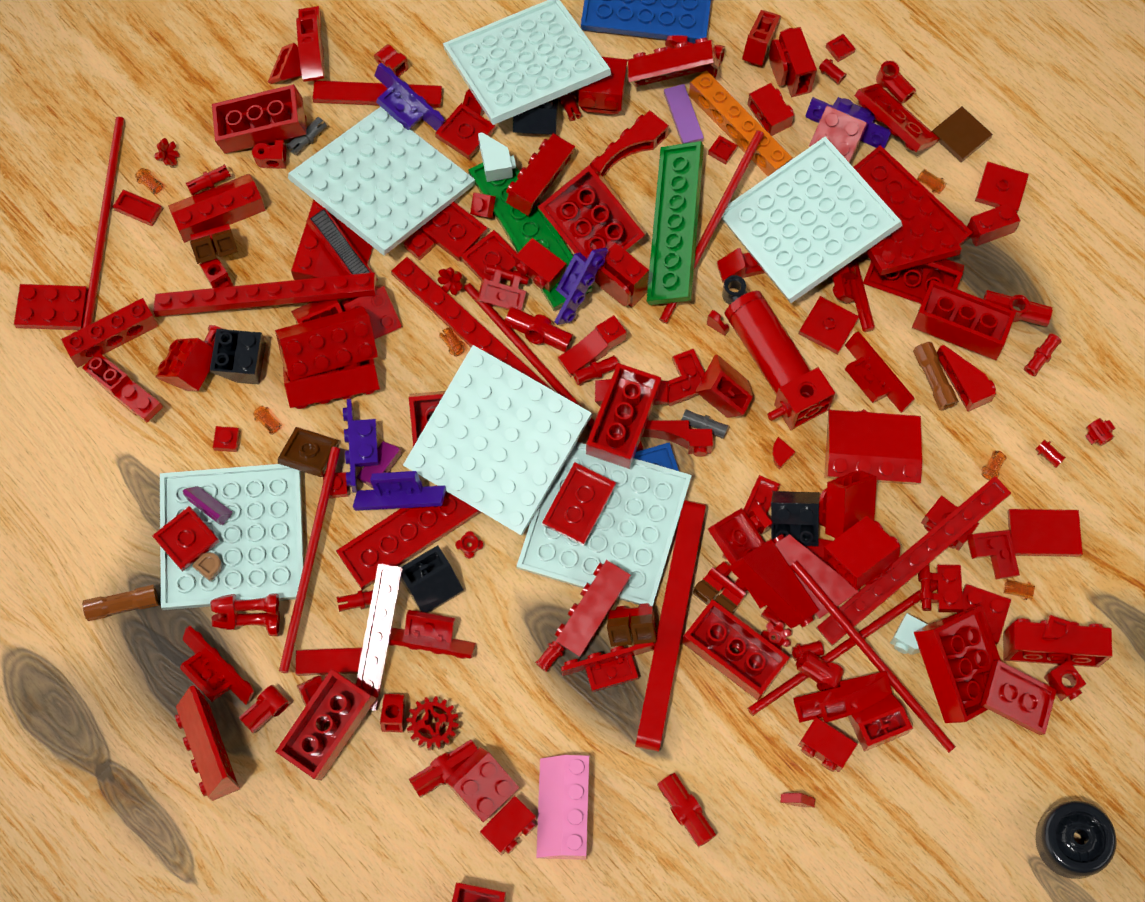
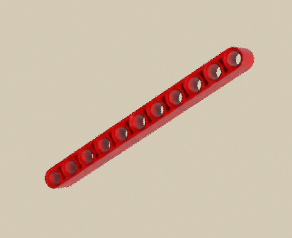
[635,500,706,752]

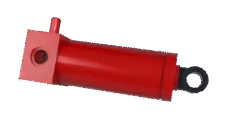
[722,275,835,431]

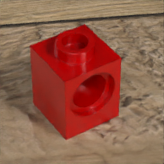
[1044,660,1086,701]

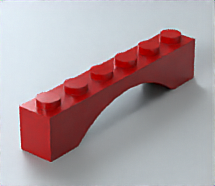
[591,110,669,177]

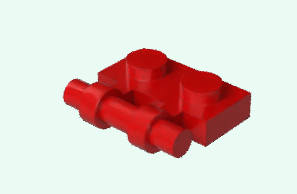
[477,264,529,310]
[918,564,963,613]

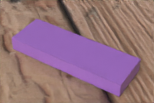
[664,84,704,144]

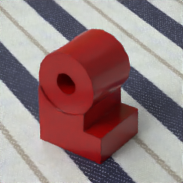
[374,44,408,77]
[252,140,287,169]
[199,258,233,288]
[380,693,405,733]

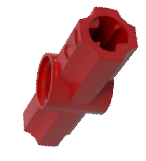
[983,290,1053,327]
[504,307,573,352]
[409,740,477,798]
[657,773,716,848]

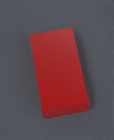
[112,189,163,226]

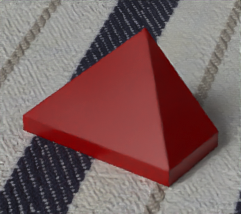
[268,43,302,84]

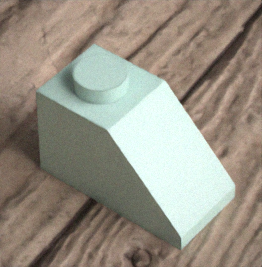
[478,133,516,182]
[890,613,928,655]

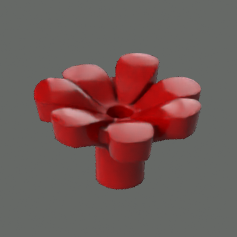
[154,138,180,166]
[438,267,463,295]
[761,621,792,651]

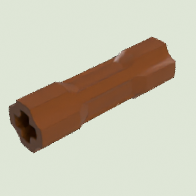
[913,342,959,411]
[82,584,159,621]

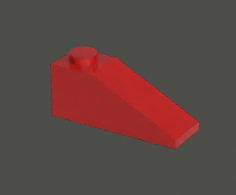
[742,10,781,65]
[937,345,997,412]

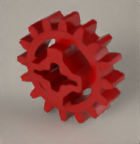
[406,696,459,751]

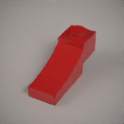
[558,315,627,377]
[642,420,713,457]

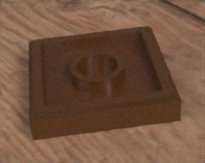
[932,106,993,163]
[278,427,339,477]

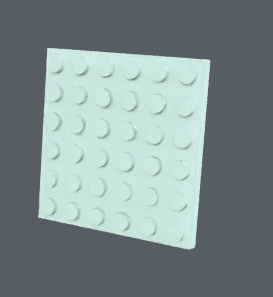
[443,0,611,125]
[288,107,475,256]
[721,137,902,303]
[403,345,593,535]
[516,442,692,607]
[160,464,304,610]

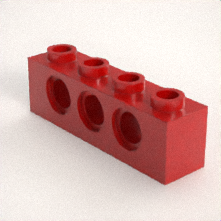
[61,298,158,368]

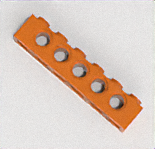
[689,70,793,176]

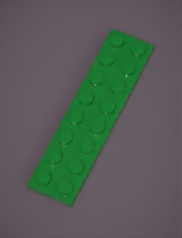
[646,141,704,305]
[468,162,593,311]

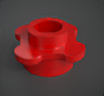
[455,531,484,559]

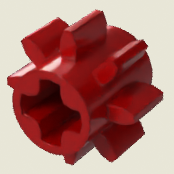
[1085,418,1116,446]

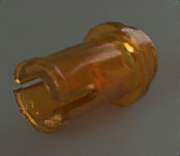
[135,168,163,195]
[917,169,947,194]
[439,327,465,357]
[253,406,282,435]
[981,450,1007,480]
[1003,579,1035,600]

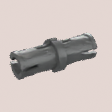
[286,117,327,155]
[681,409,728,439]

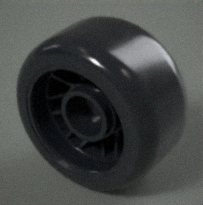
[1035,801,1117,879]

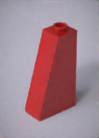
[772,534,859,619]
[729,539,819,629]

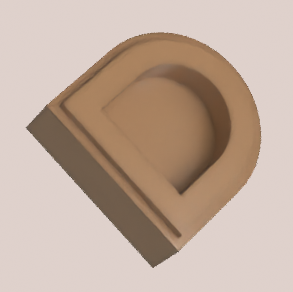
[192,553,222,582]

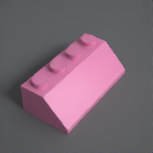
[536,755,589,860]

